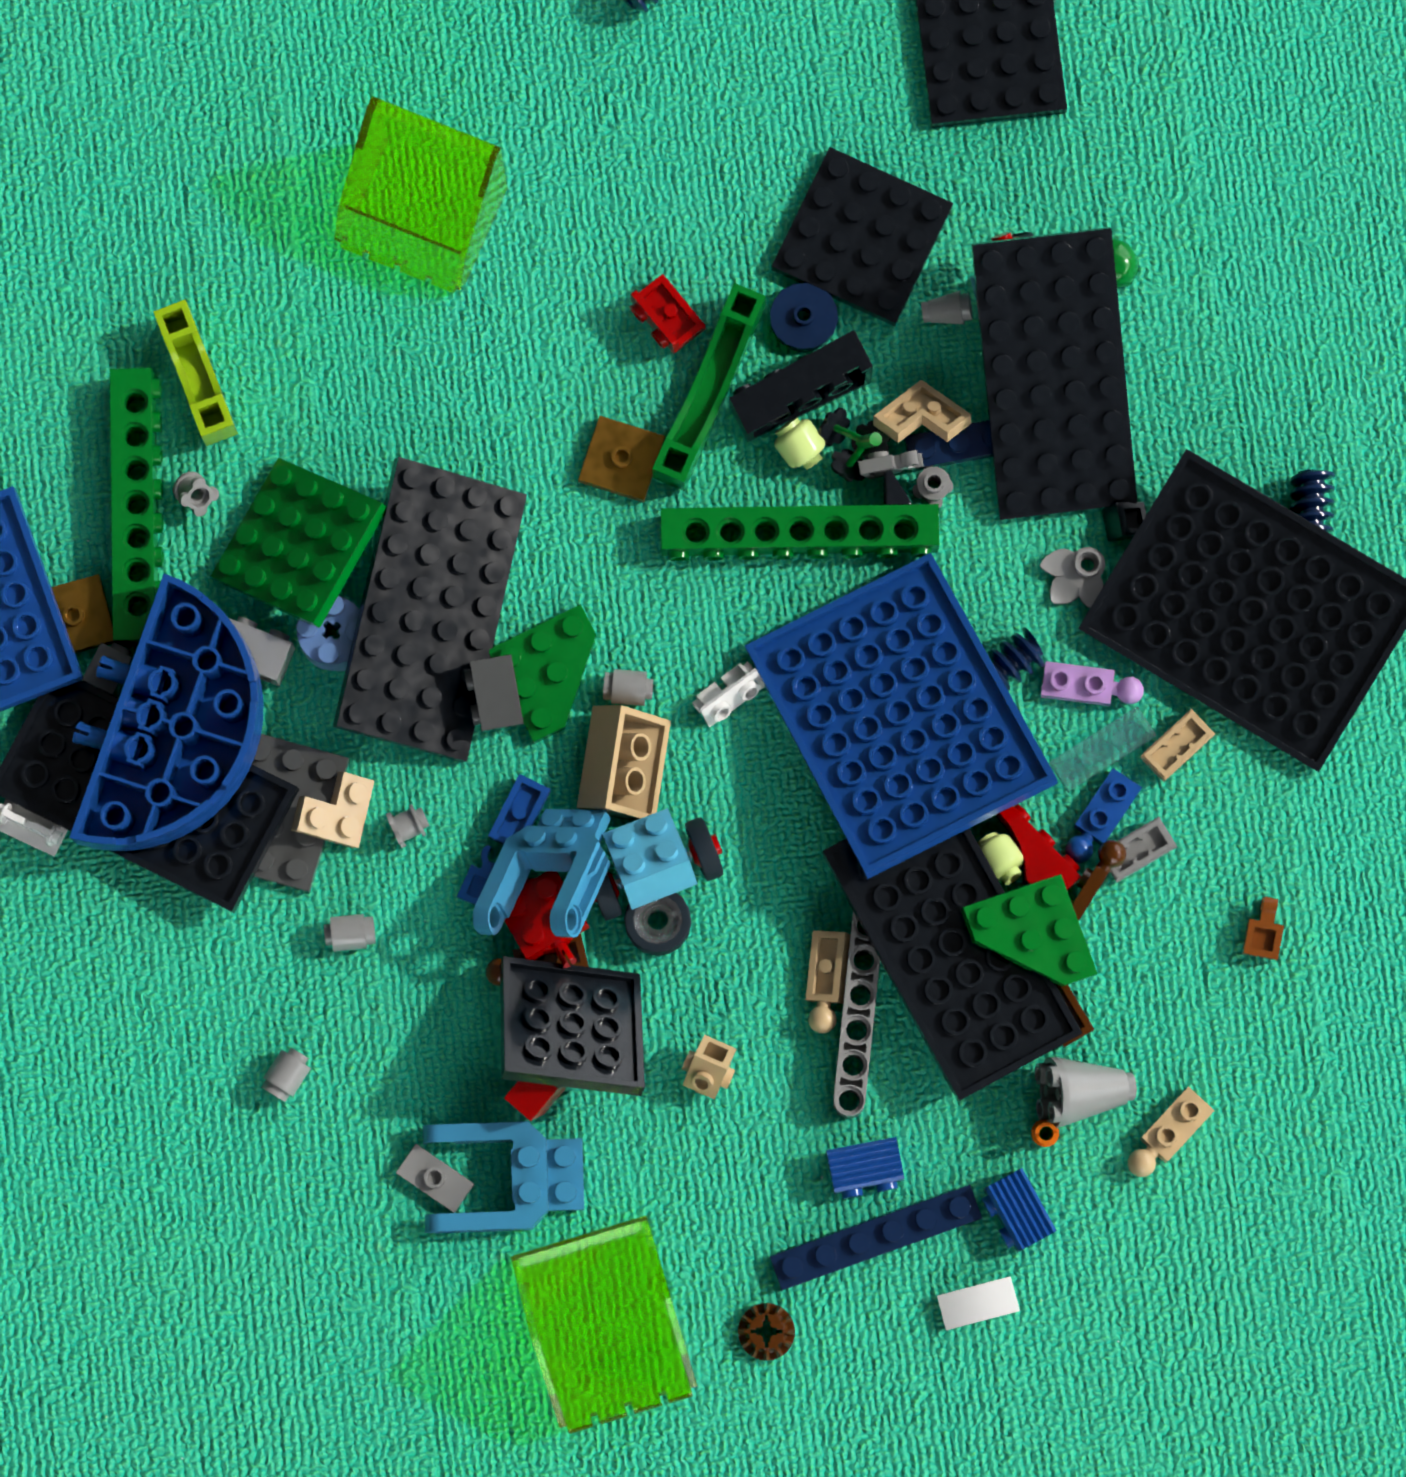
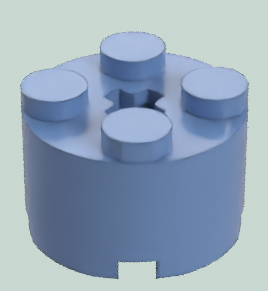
[296,596,360,671]

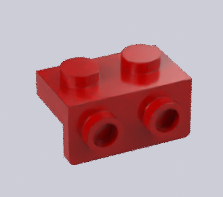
[630,274,706,354]

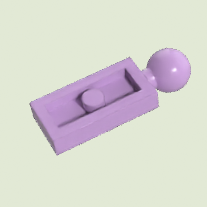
[1041,661,1144,706]

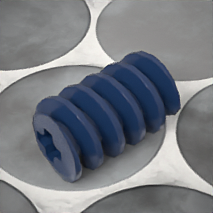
[1290,469,1335,533]
[988,627,1045,690]

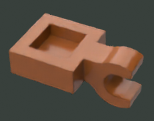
[1242,896,1284,961]

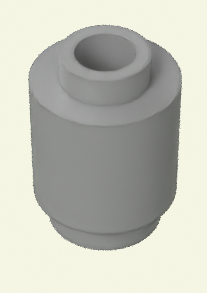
[603,669,654,706]
[324,914,376,952]
[261,1048,311,1102]

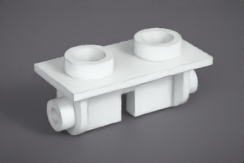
[692,661,765,728]
[0,800,68,857]

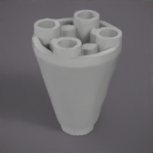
[1035,1057,1137,1128]

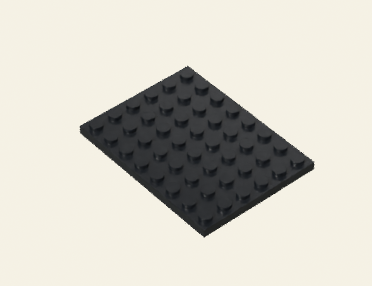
[1078,449,1406,772]

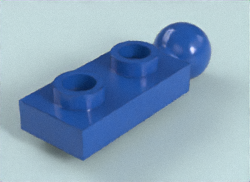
[1065,768,1142,863]

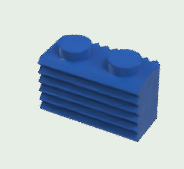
[826,1137,904,1199]
[981,1168,1057,1253]

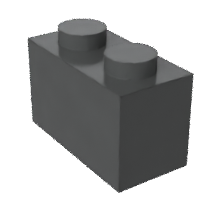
[464,654,524,732]

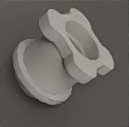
[912,467,953,508]
[173,472,219,517]
[386,804,430,848]

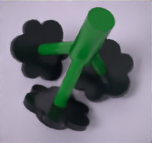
[819,407,891,482]

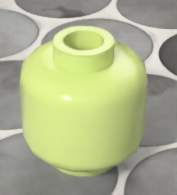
[774,417,825,470]
[977,832,1024,885]

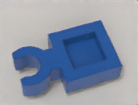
[457,845,495,906]

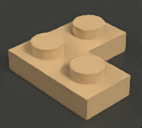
[873,380,971,443]
[291,772,374,848]

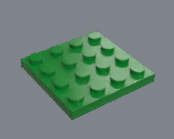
[210,458,386,629]

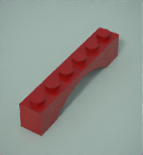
[996,804,1081,891]

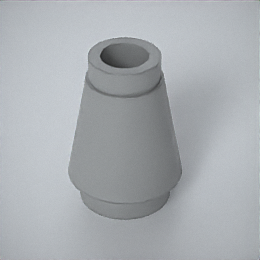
[921,290,973,325]

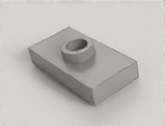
[1110,817,1177,883]
[396,1144,475,1213]

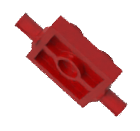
[505,871,590,968]

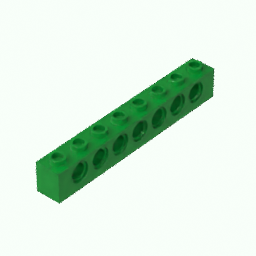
[110,368,164,647]
[661,504,940,561]

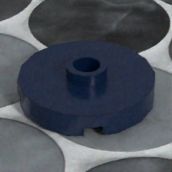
[770,283,838,352]

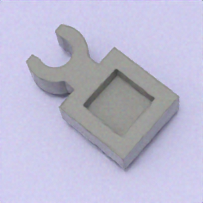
[858,450,924,480]

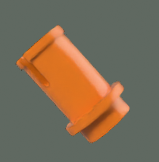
[1031,1119,1059,1147]

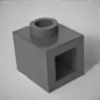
[82,642,133,698]

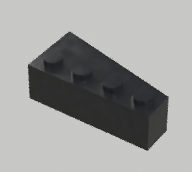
[729,330,873,442]

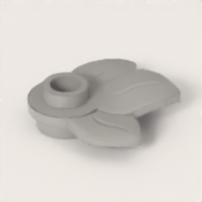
[1040,547,1105,608]

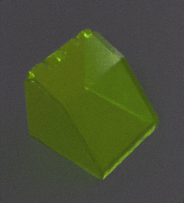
[334,96,508,294]
[511,1215,697,1434]

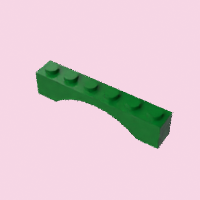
[652,283,766,491]

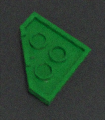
[489,604,596,744]
[961,874,1098,987]

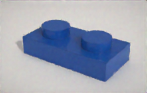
[488,774,551,845]

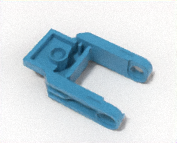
[473,809,611,938]
[422,1121,585,1233]

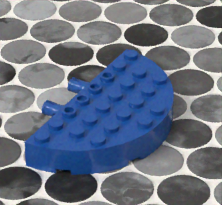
[69,574,264,851]

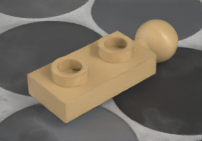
[805,930,850,1034]
[1128,1086,1215,1177]

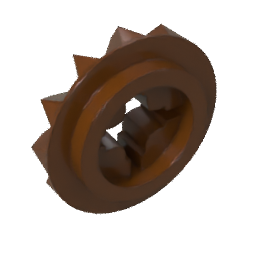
[738,1303,795,1361]

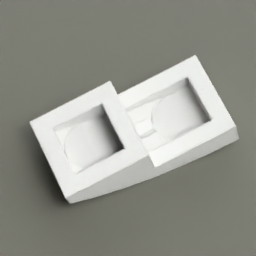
[937,1276,1020,1330]

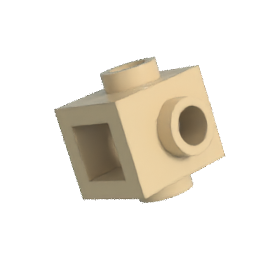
[682,1035,737,1100]

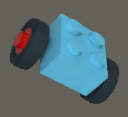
[593,808,724,921]

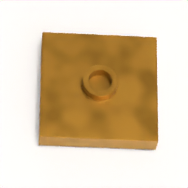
[578,416,665,503]
[52,574,114,654]

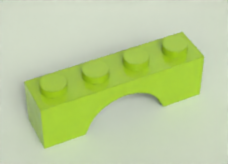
[153,300,238,446]

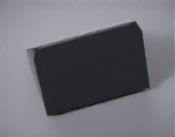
[883,471,912,505]
[1102,501,1146,541]

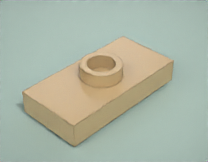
[1140,709,1215,782]

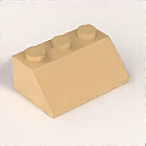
[577,705,671,821]

